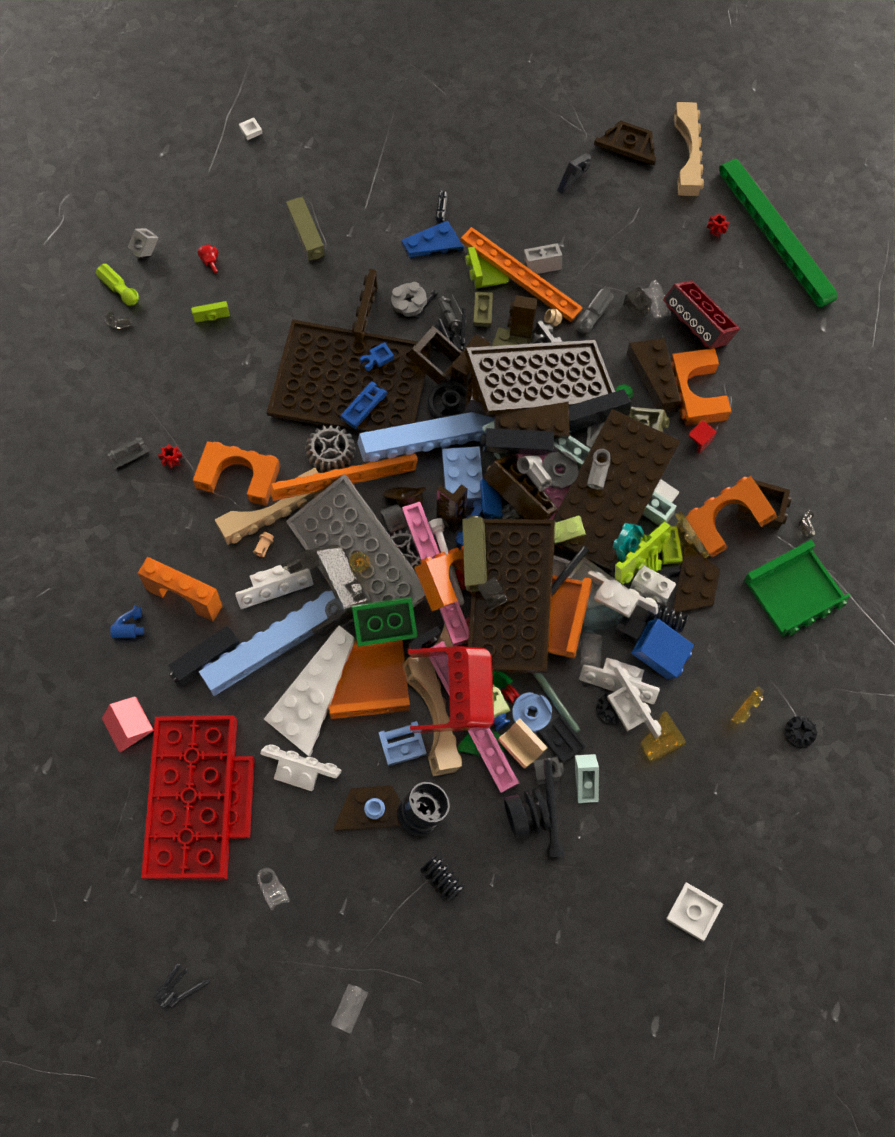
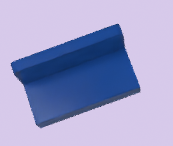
[480,478,503,519]

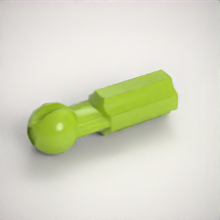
[95,264,139,305]

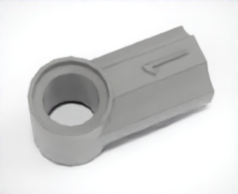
[587,449,610,490]
[517,455,552,491]

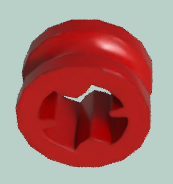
[501,684,520,704]

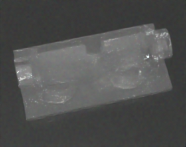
[644,281,671,319]
[331,984,368,1034]

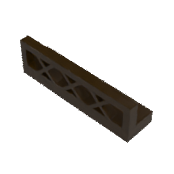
[436,484,468,534]

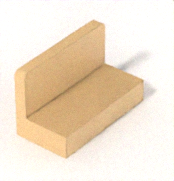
[498,719,547,768]

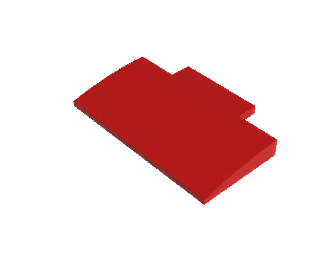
[141,715,255,880]

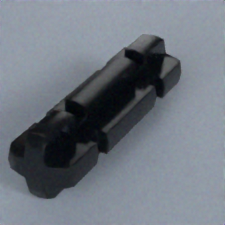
[435,190,447,222]

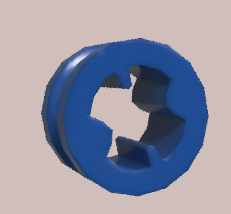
[493,713,511,732]

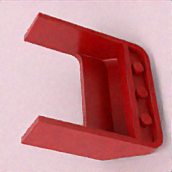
[408,646,494,733]

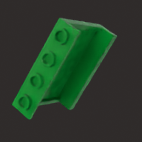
[744,539,851,637]

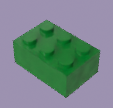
[352,597,418,647]

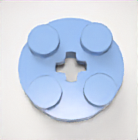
[512,692,552,733]

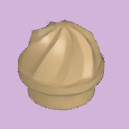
[544,309,562,326]

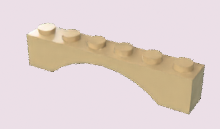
[674,102,704,196]
[215,468,324,545]
[403,657,462,776]

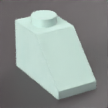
[575,754,599,803]

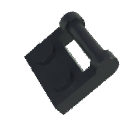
[404,626,442,657]

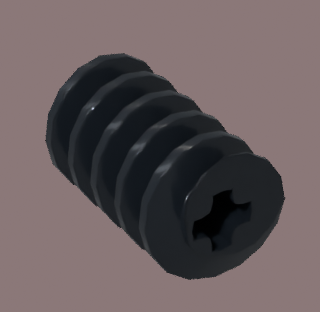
[645,602,689,633]
[420,856,465,903]

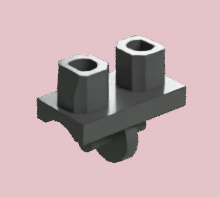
[531,321,563,344]

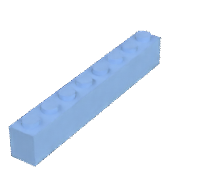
[357,412,494,462]
[199,589,347,696]

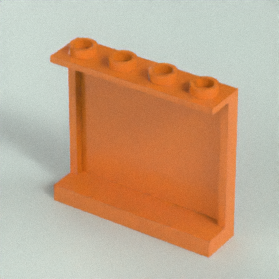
[548,575,592,658]
[329,640,410,719]

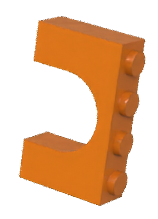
[671,348,732,426]
[193,441,280,506]
[686,476,777,558]
[414,546,472,611]
[138,557,223,622]

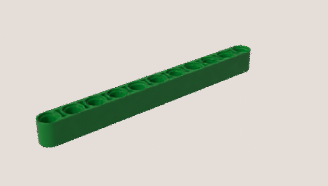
[719,158,838,308]

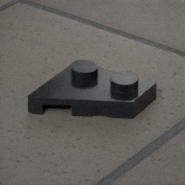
[557,153,592,193]

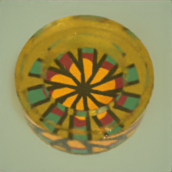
[349,552,370,572]

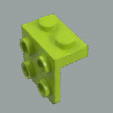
[465,247,509,289]

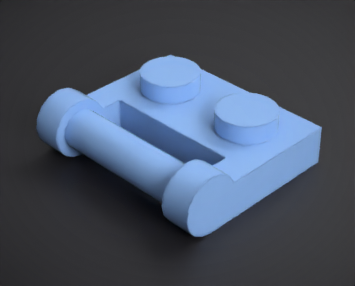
[378,721,427,766]

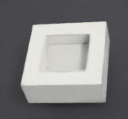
[239,118,262,140]

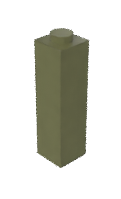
[286,196,325,261]
[463,516,487,592]

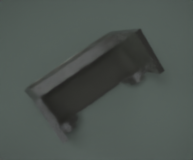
[281,545,370,637]

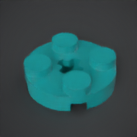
[613,523,644,562]

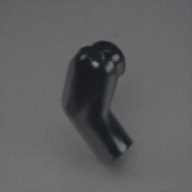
[658,565,680,579]

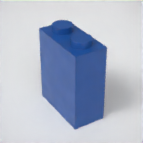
[632,619,694,679]

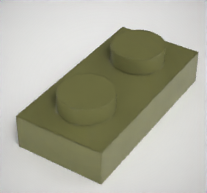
[473,292,493,327]

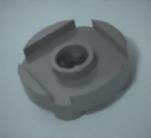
[542,451,579,490]

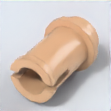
[253,532,274,557]

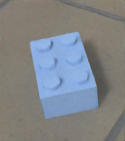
[442,447,483,508]

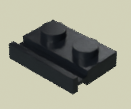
[538,715,586,764]

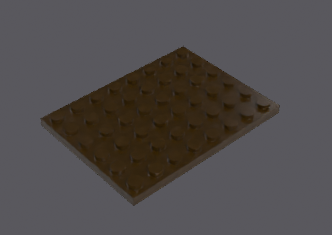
[267,319,432,433]

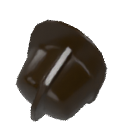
[383,487,426,509]

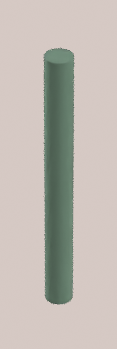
[532,673,580,733]

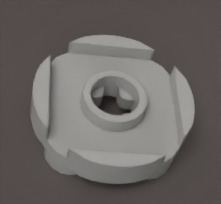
[391,282,427,317]

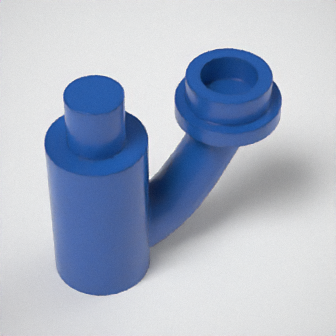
[111,605,144,638]

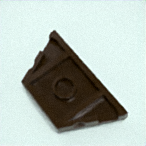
[594,121,656,166]
[673,545,720,614]
[334,785,402,832]

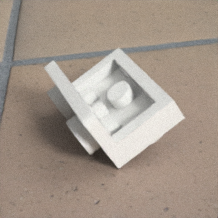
[630,566,676,607]

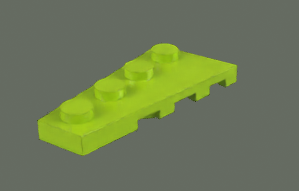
[615,522,671,585]

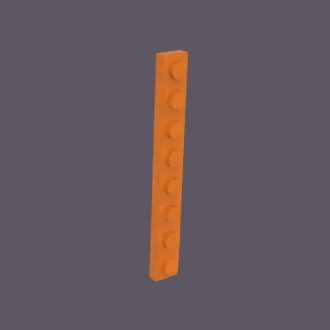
[460,227,583,323]
[271,453,418,501]

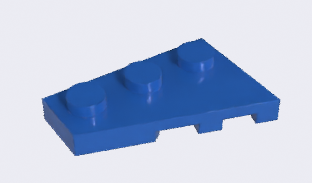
[401,220,464,257]

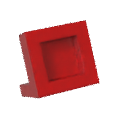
[688,420,717,453]

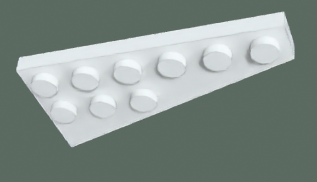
[264,626,356,757]

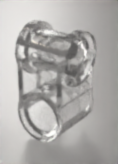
[257,868,290,911]

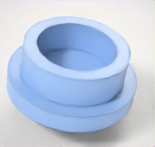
[364,798,385,819]

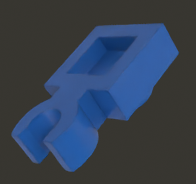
[360,342,394,371]

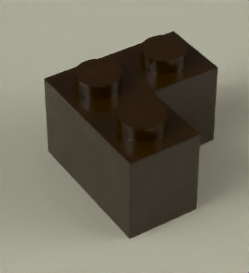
[507,295,537,339]

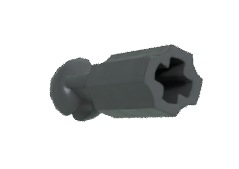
[575,288,614,334]

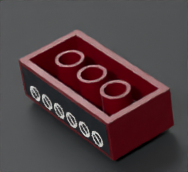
[663,280,740,349]

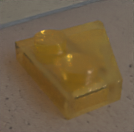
[675,511,710,558]
[731,686,765,725]
[641,711,686,762]

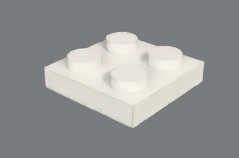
[666,882,723,942]

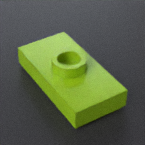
[191,301,230,323]
[661,526,683,565]

